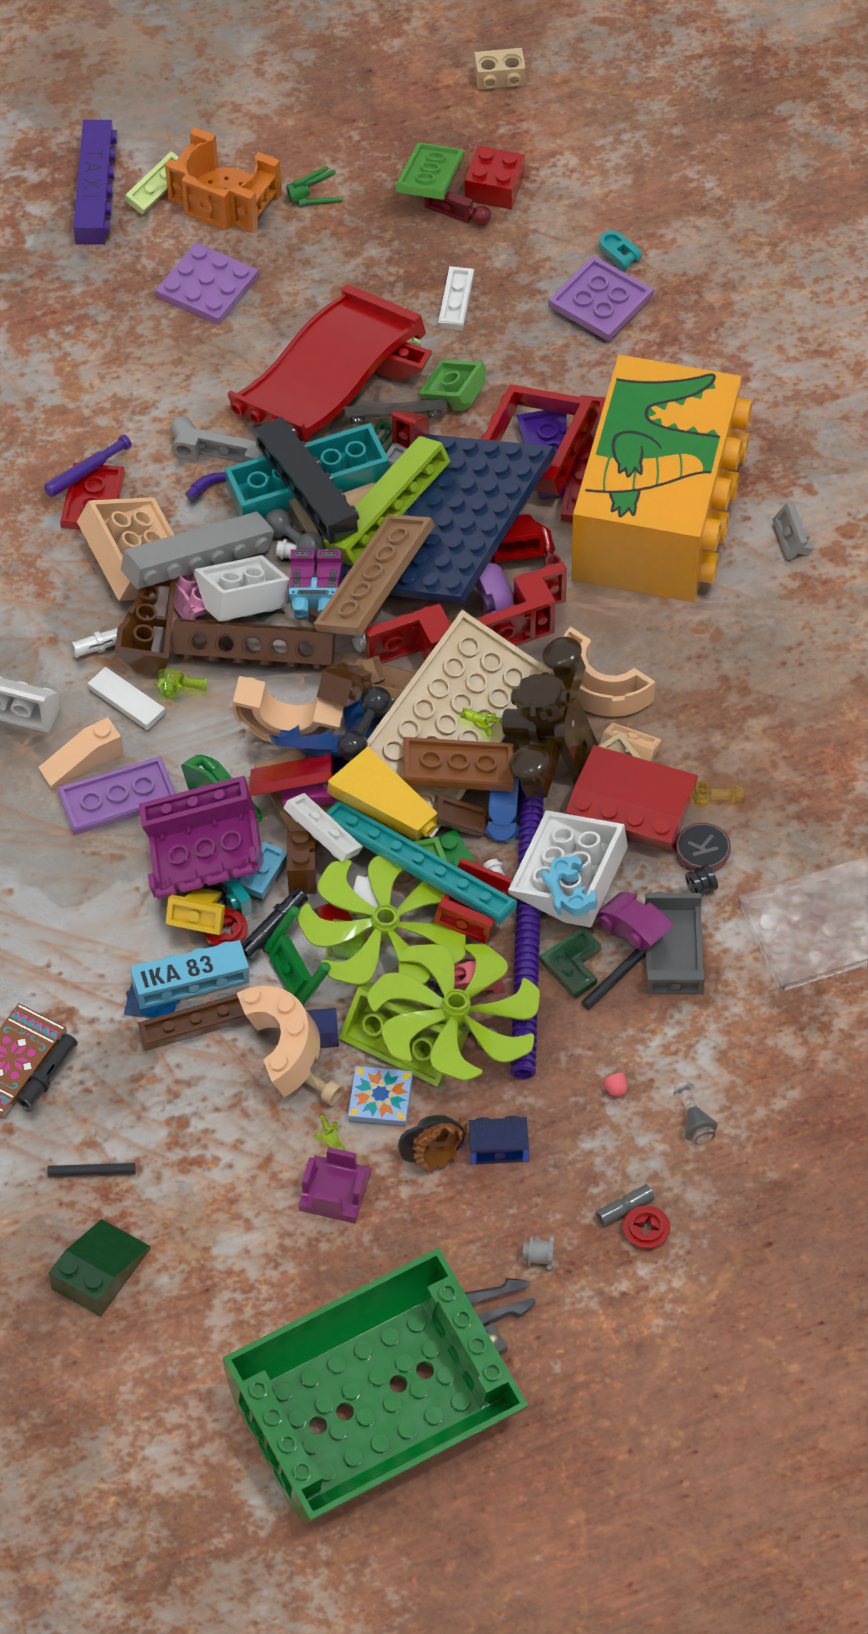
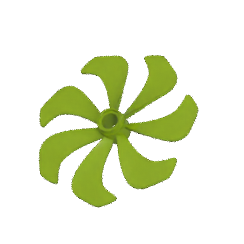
[297,856,466,985]
[367,944,540,1081]

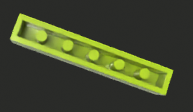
[323,436,451,566]

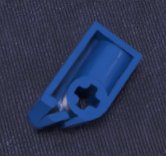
[484,777,520,843]

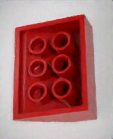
[566,745,698,853]

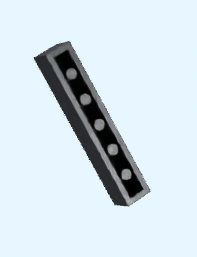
[254,417,359,544]

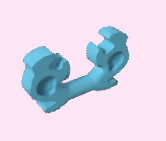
[541,855,598,916]

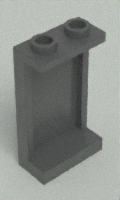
[645,892,705,994]

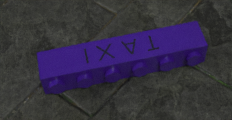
[73,120,118,245]

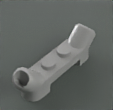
[170,416,263,463]

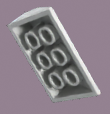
[508,810,628,927]

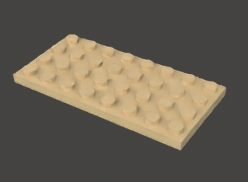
[367,610,551,839]

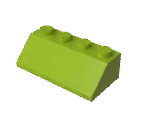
[339,982,470,1087]

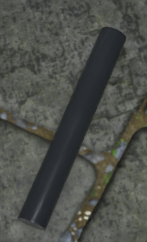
[581,948,646,1010]
[47,1163,136,1177]

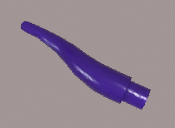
[185,472,226,500]

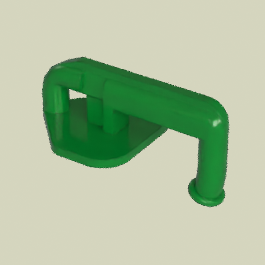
[181,754,263,825]

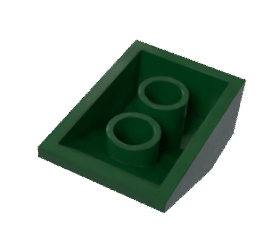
[48,1219,151,1317]

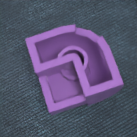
[475,563,515,616]

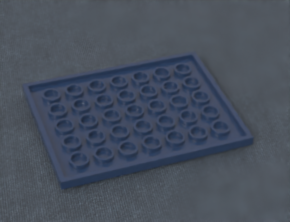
[342,434,556,604]

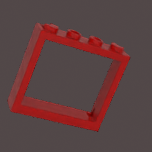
[480,384,599,495]

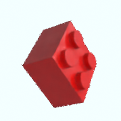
[464,145,525,210]

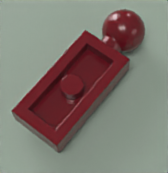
[424,191,491,226]

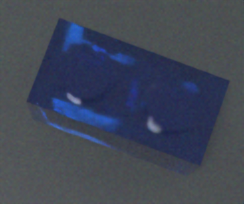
[469,1116,529,1165]

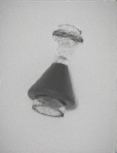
[673,1081,718,1145]

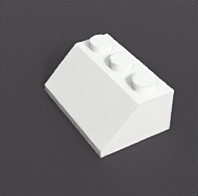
[194,555,290,622]
[0,676,60,733]

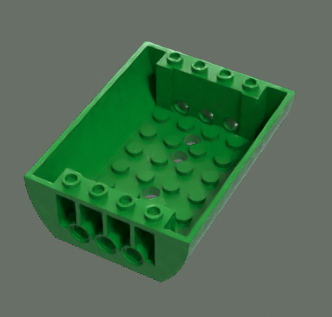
[223,1248,528,1523]

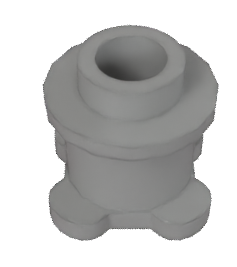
[522,1235,554,1271]

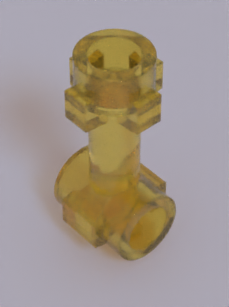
[692,781,745,807]

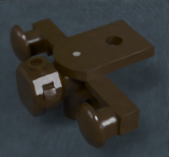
[502,637,598,798]

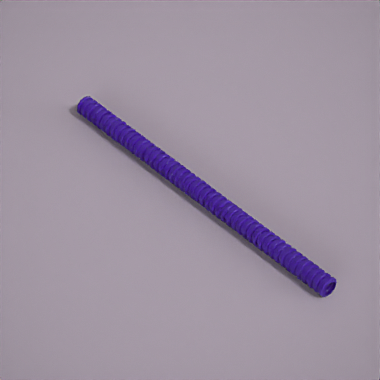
[510,737,546,1079]

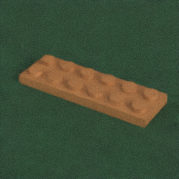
[314,514,435,636]

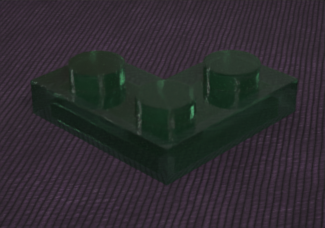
[539,926,601,999]

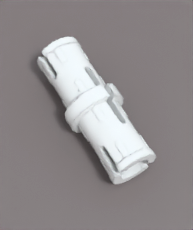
[71,628,118,658]

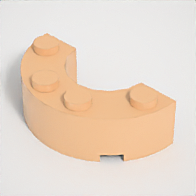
[563,627,655,717]
[232,676,344,745]
[237,986,320,1097]

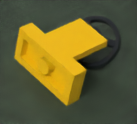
[165,884,227,935]

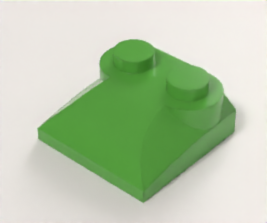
[418,359,486,411]

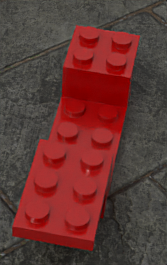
[365,561,567,664]

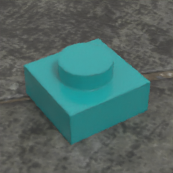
[226,878,252,917]

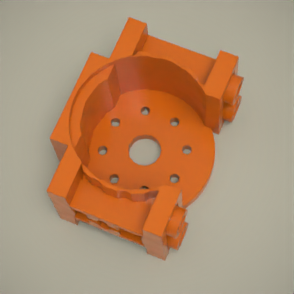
[165,127,282,233]

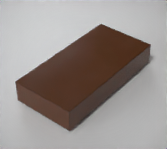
[433,794,489,838]

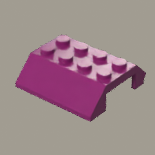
[139,776,264,899]

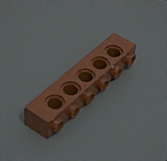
[172,618,336,669]

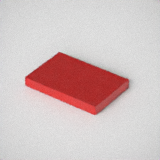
[60,462,125,530]
[249,754,333,796]

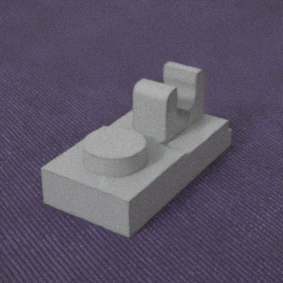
[772,503,814,560]

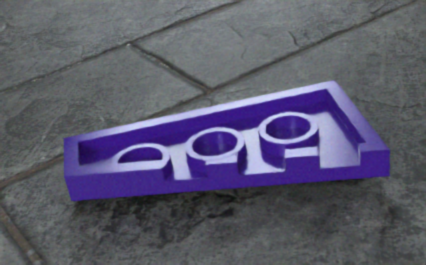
[517,410,567,499]

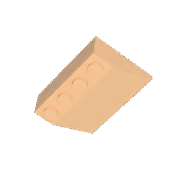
[77,497,174,601]

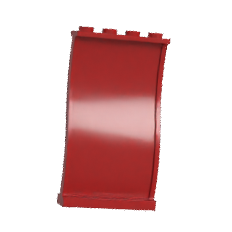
[227,284,426,443]

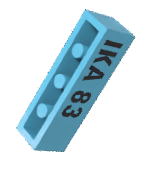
[130,940,249,1010]

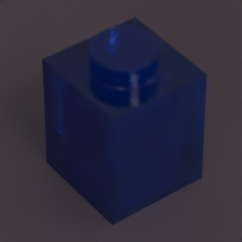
[306,1008,339,1048]

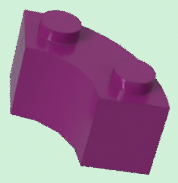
[597,892,674,952]

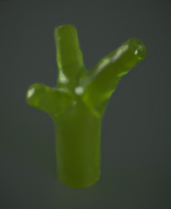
[460,708,502,737]
[315,1113,346,1151]

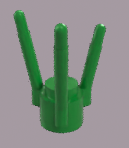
[286,166,343,207]

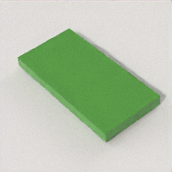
[395,142,465,200]

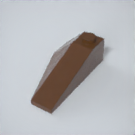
[114,578,177,677]

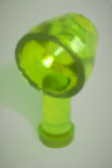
[157,669,208,698]

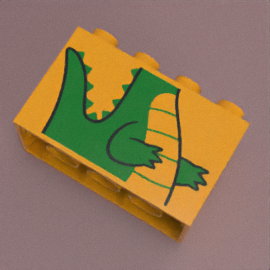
[571,354,752,603]

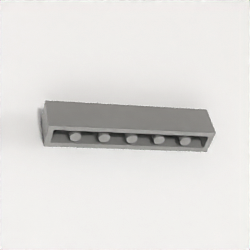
[120,511,274,589]

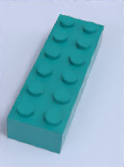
[224,423,389,519]

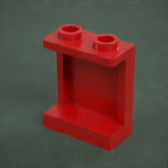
[433,858,512,944]

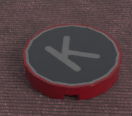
[675,822,731,872]

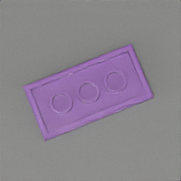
[57,756,176,835]

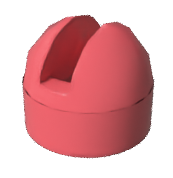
[603,1073,628,1097]

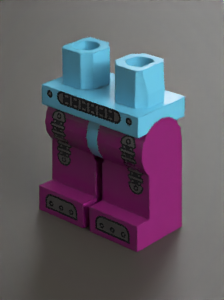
[289,549,344,618]

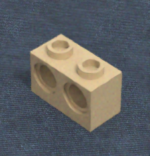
[474,48,525,90]

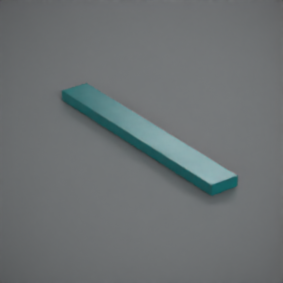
[326,800,517,925]

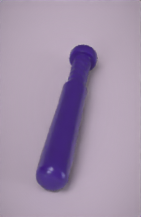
[44,435,132,497]

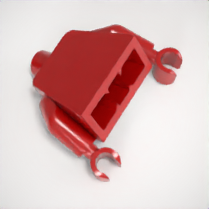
[489,514,561,567]

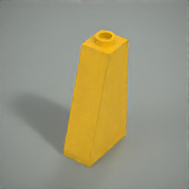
[327,747,438,841]

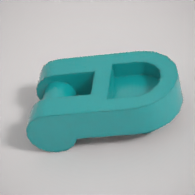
[599,230,642,271]

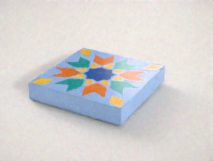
[348,1066,413,1126]

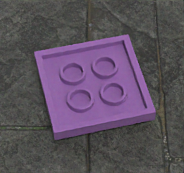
[155,242,259,325]
[548,255,654,341]

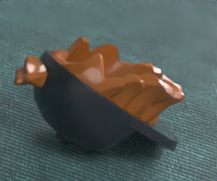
[398,1115,468,1172]

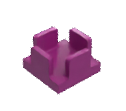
[299,1147,371,1224]

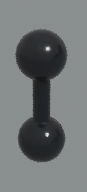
[337,686,392,761]

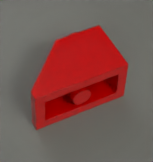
[376,342,432,381]
[391,410,430,448]

